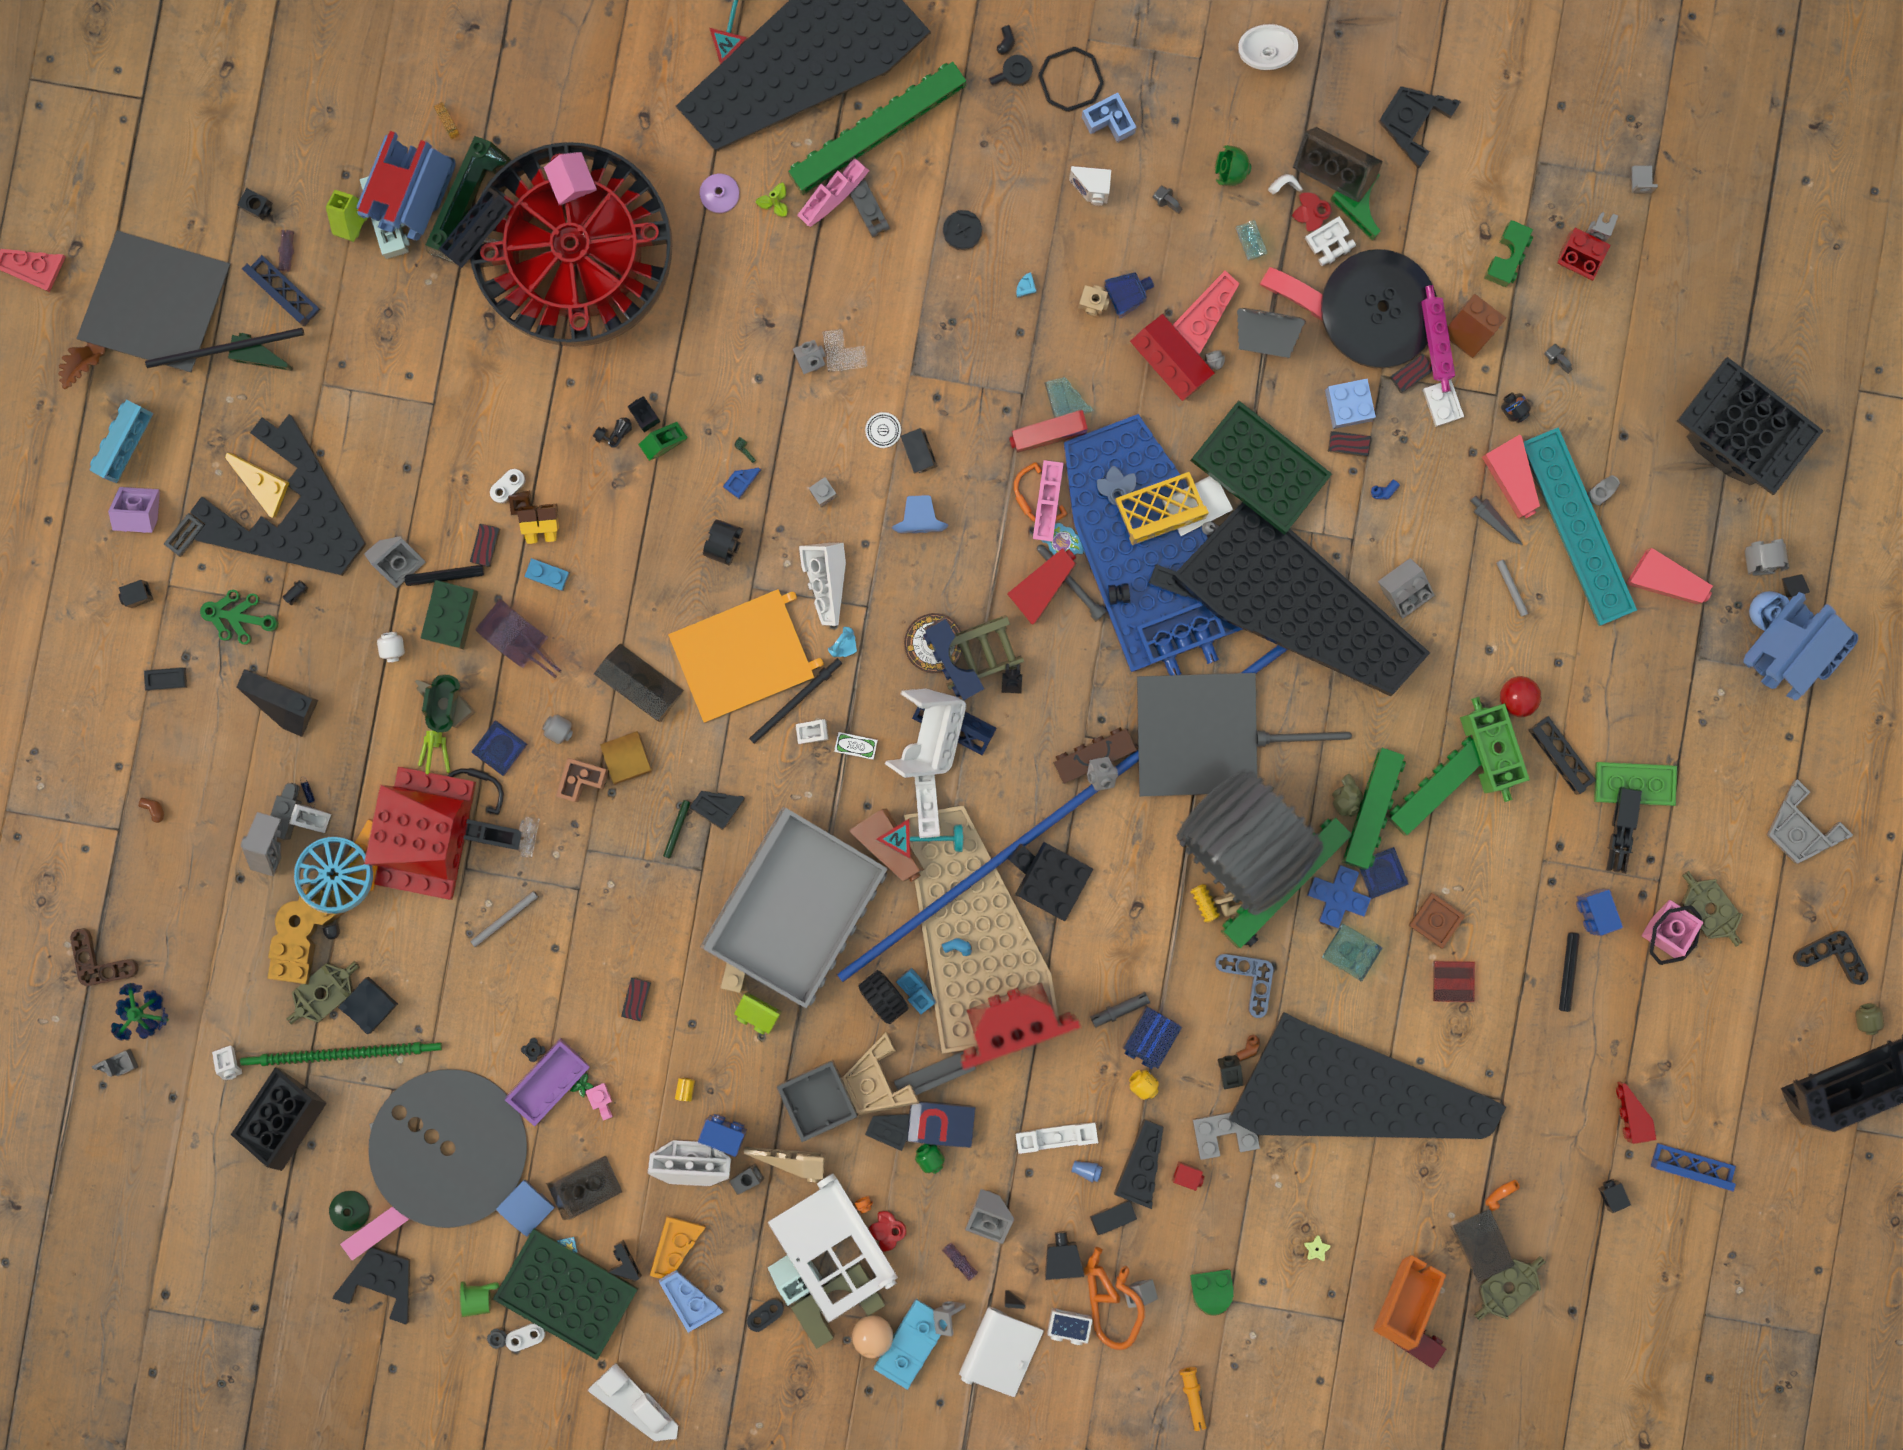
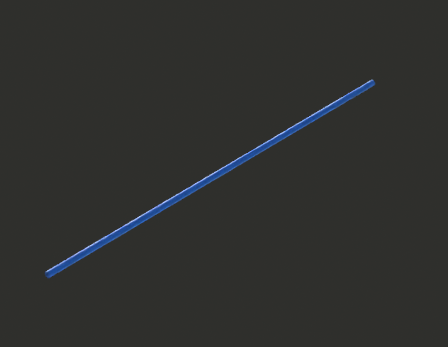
[837,645,1288,982]

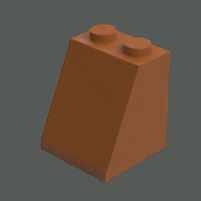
[1447,294,1506,358]

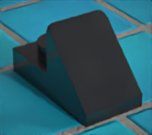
[609,1240,642,1281]

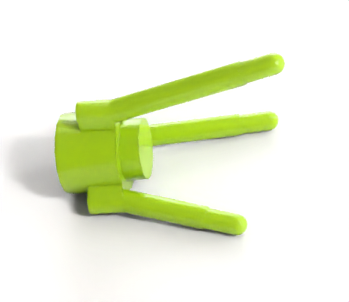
[418,731,450,775]

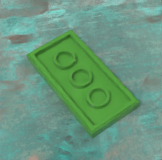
[1594,762,1677,806]

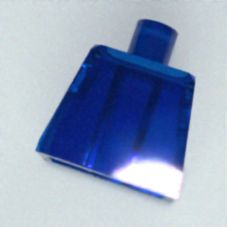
[1104,272,1154,318]

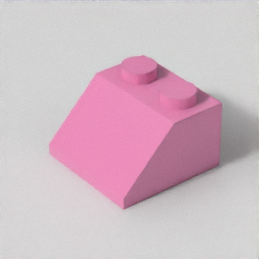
[1642,900,1703,958]

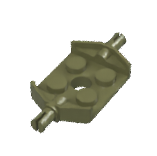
[1681,871,1743,947]
[286,961,360,1025]
[1474,1256,1546,1321]

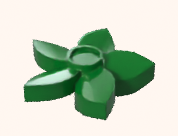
[570,1073,594,1098]

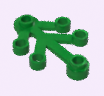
[200,590,279,645]

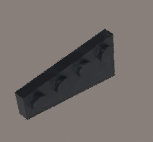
[1114,1119,1163,1209]

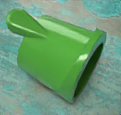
[460,1281,499,1317]

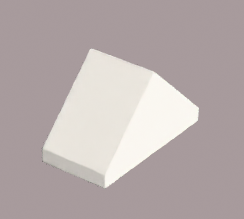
[796,719,829,744]
[289,804,331,833]

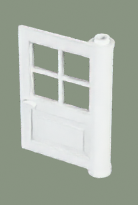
[768,1173,898,1323]

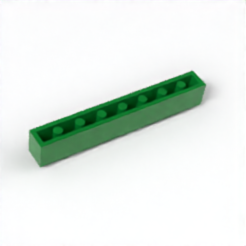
[1221,817,1353,949]

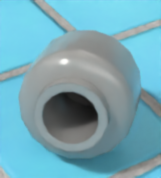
[542,714,573,744]

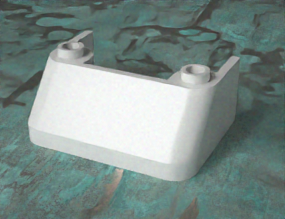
[885,689,966,778]

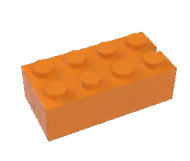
[1373,1255,1446,1351]

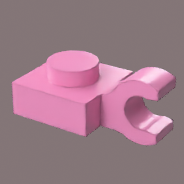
[586,1083,613,1121]

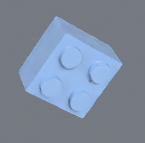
[1325,379,1376,429]

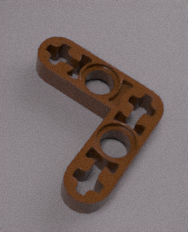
[70,928,138,986]

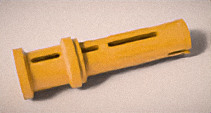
[1179,1367,1207,1431]

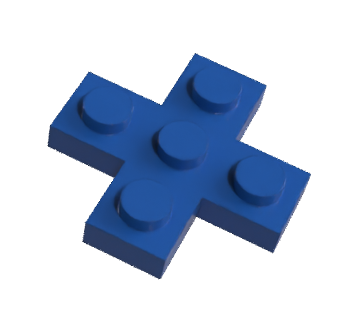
[1307,865,1371,929]

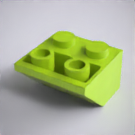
[326,190,368,242]

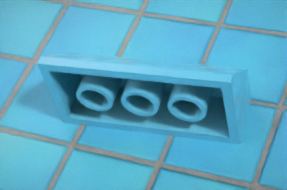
[89,399,154,484]

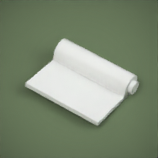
[959,1306,1044,1397]

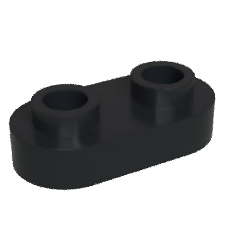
[747,1298,784,1332]

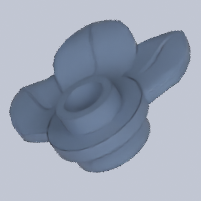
[1097,466,1136,506]

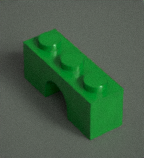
[1484,220,1533,288]

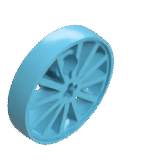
[294,837,373,914]

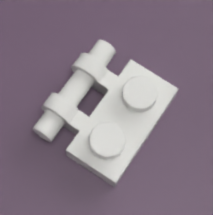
[1305,216,1356,266]

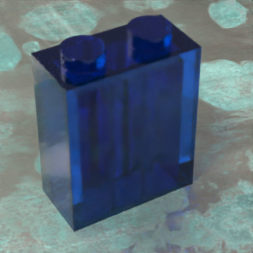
[1122,1006,1182,1070]

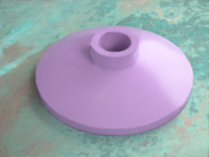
[700,174,739,213]

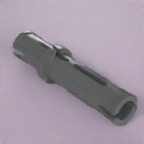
[1090,992,1150,1028]

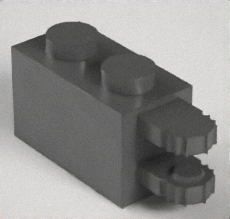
[270,783,302,840]

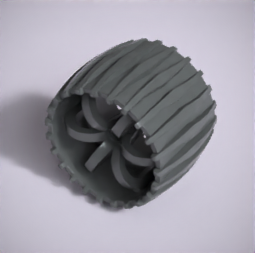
[1176,769,1324,915]

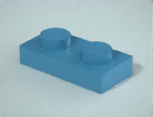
[524,558,569,591]

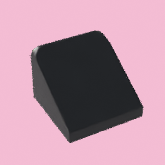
[1782,574,1810,598]

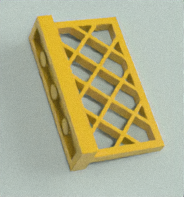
[1115,472,1209,545]

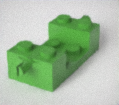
[1460,697,1530,802]

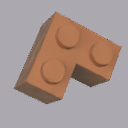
[556,758,609,802]

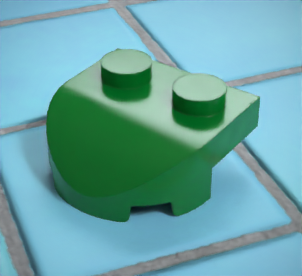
[1190,1270,1234,1316]

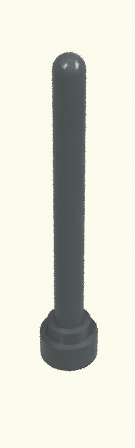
[1037,545,1107,622]
[1257,731,1352,747]

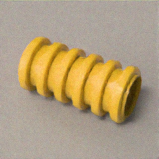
[1190,884,1220,922]

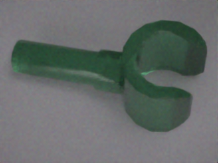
[734,437,756,463]

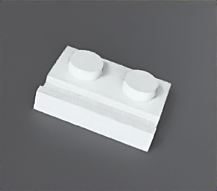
[1423,379,1464,427]

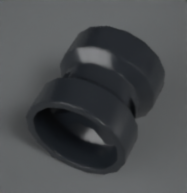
[1108,583,1130,605]

